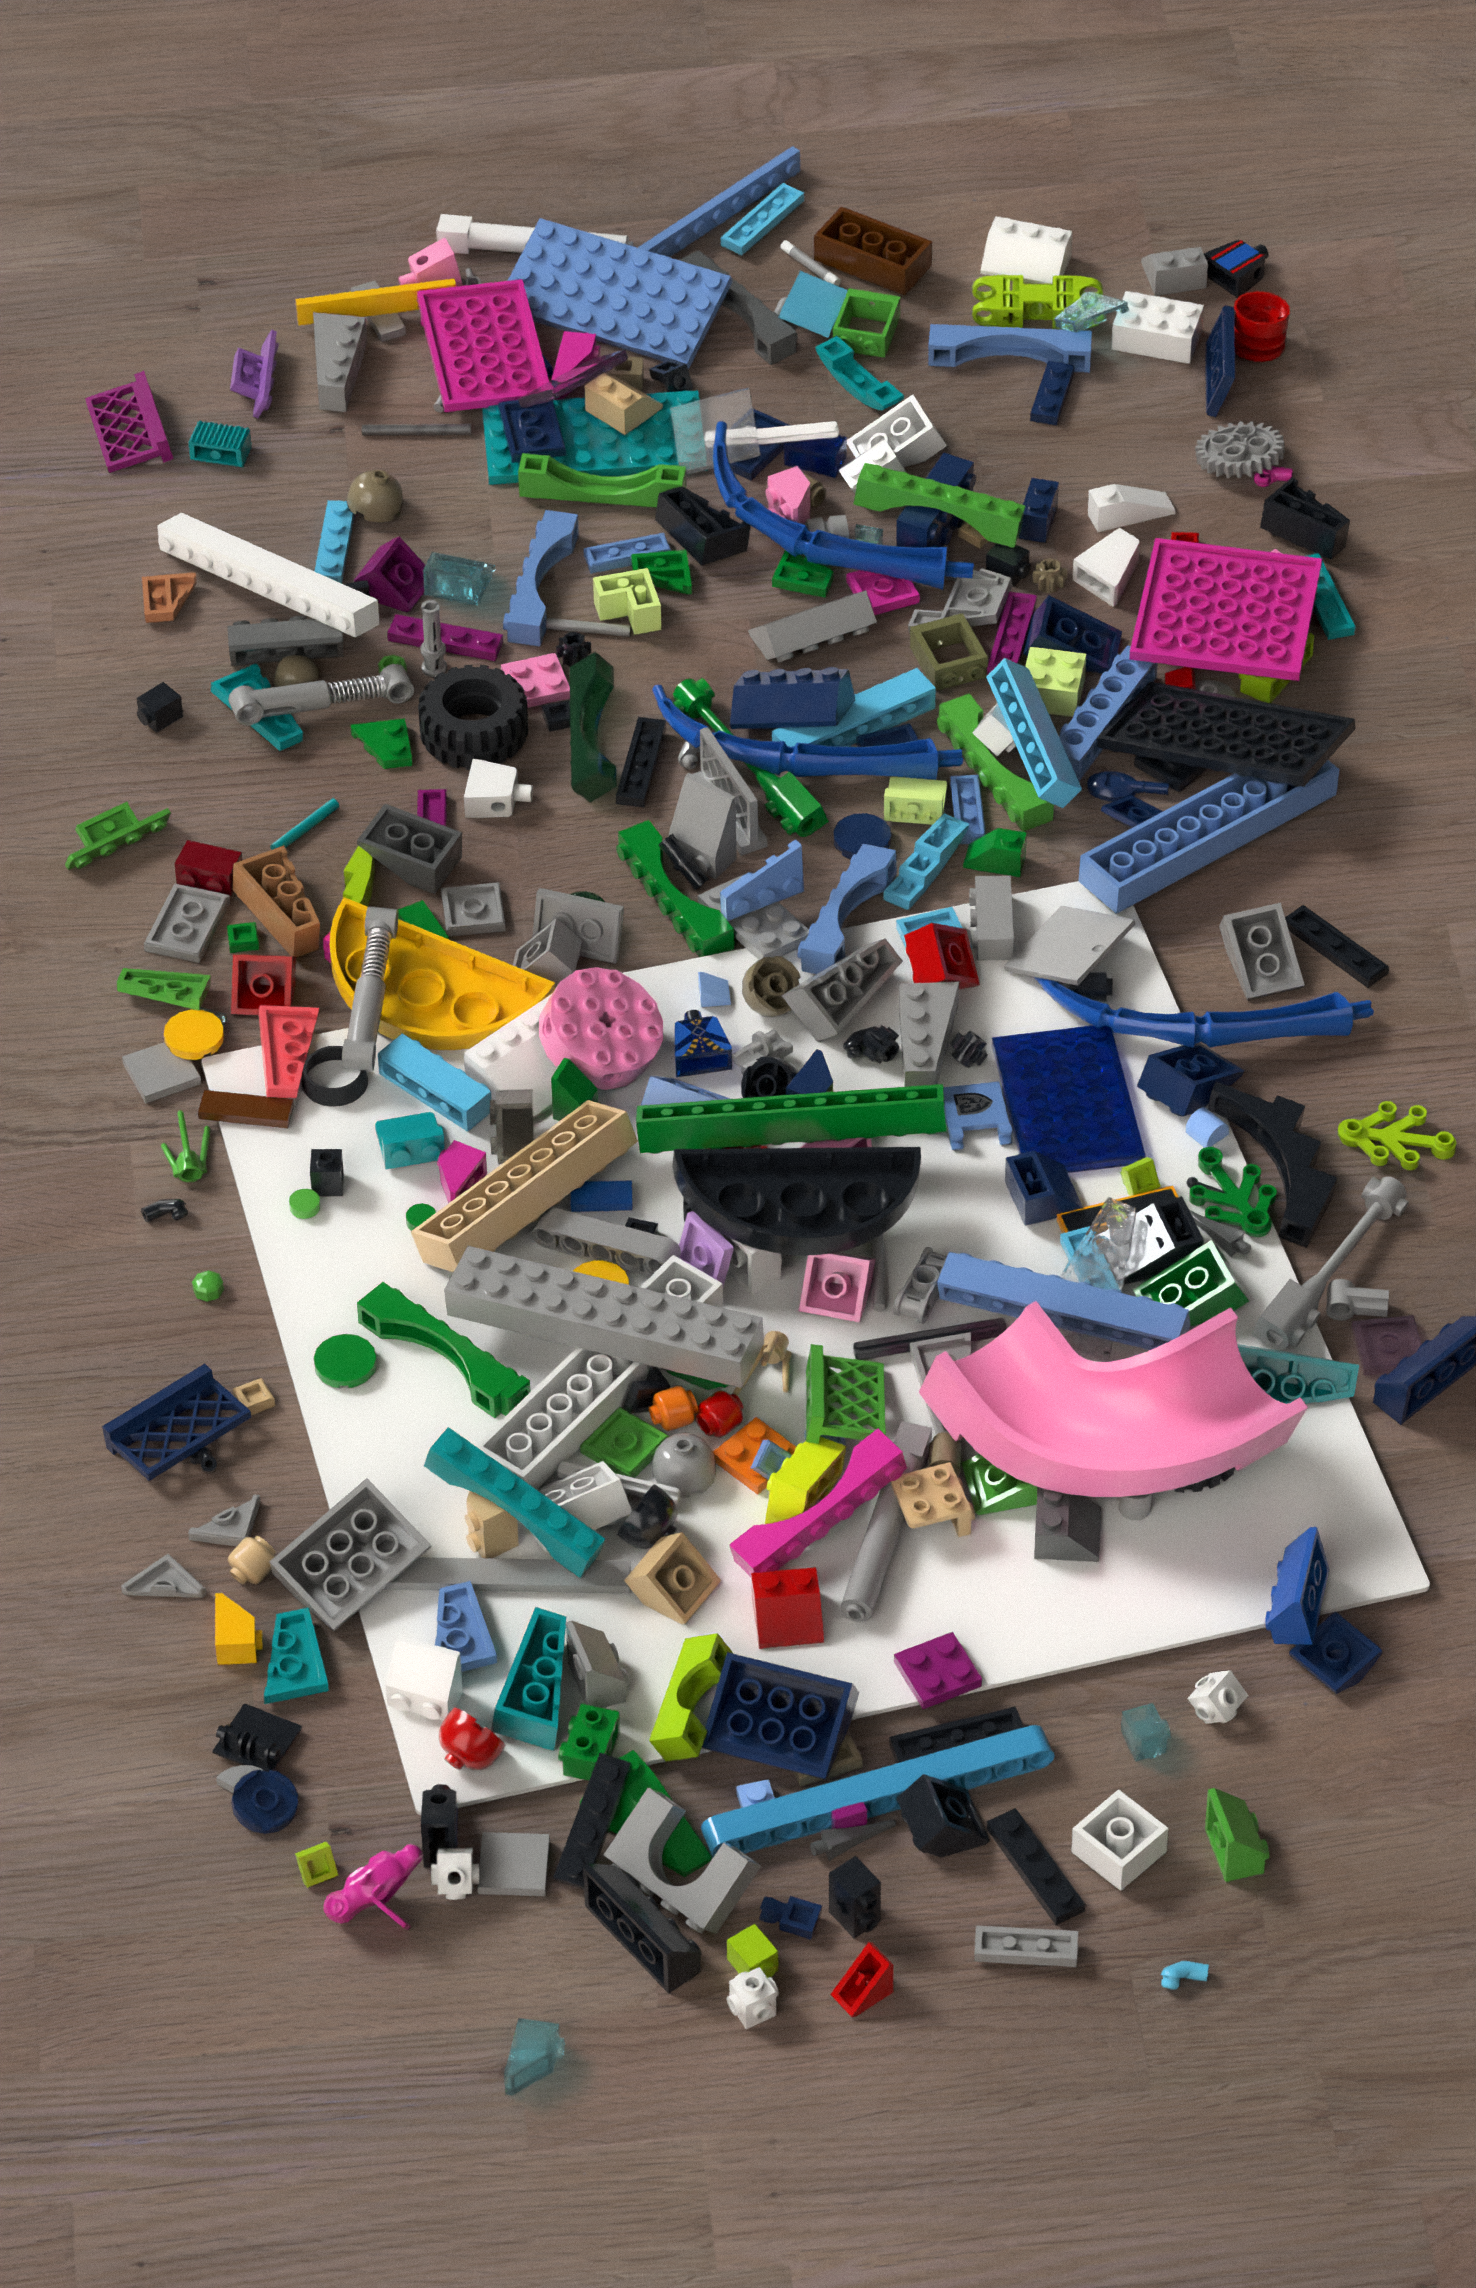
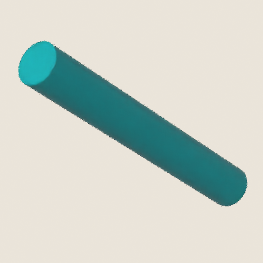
[270,798,339,850]

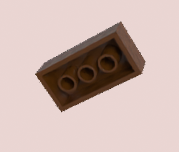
[814,206,932,295]

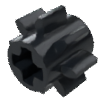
[556,632,591,667]
[863,1025,899,1064]
[950,1030,988,1068]

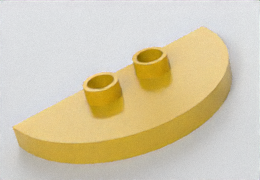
[330,897,555,1050]

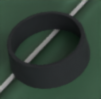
[302,1046,368,1107]

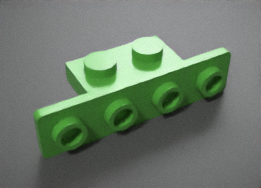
[65,802,171,870]

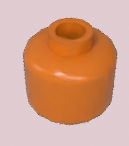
[649,1385,698,1432]

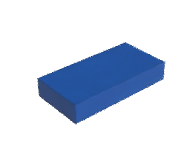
[571,1180,633,1212]

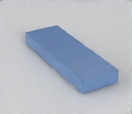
[583,533,671,573]
[950,775,986,844]

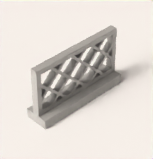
[693,727,767,856]

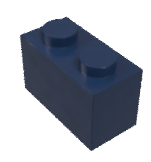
[1019,478,1059,543]

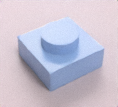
[736,1779,774,1808]

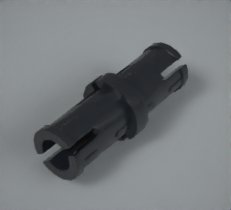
[659,833,709,890]

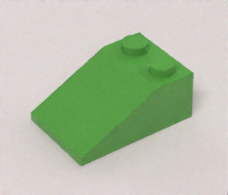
[961,1454,1037,1515]

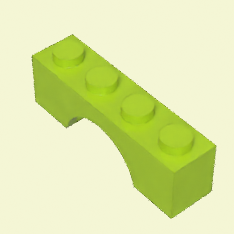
[649,1633,734,1762]

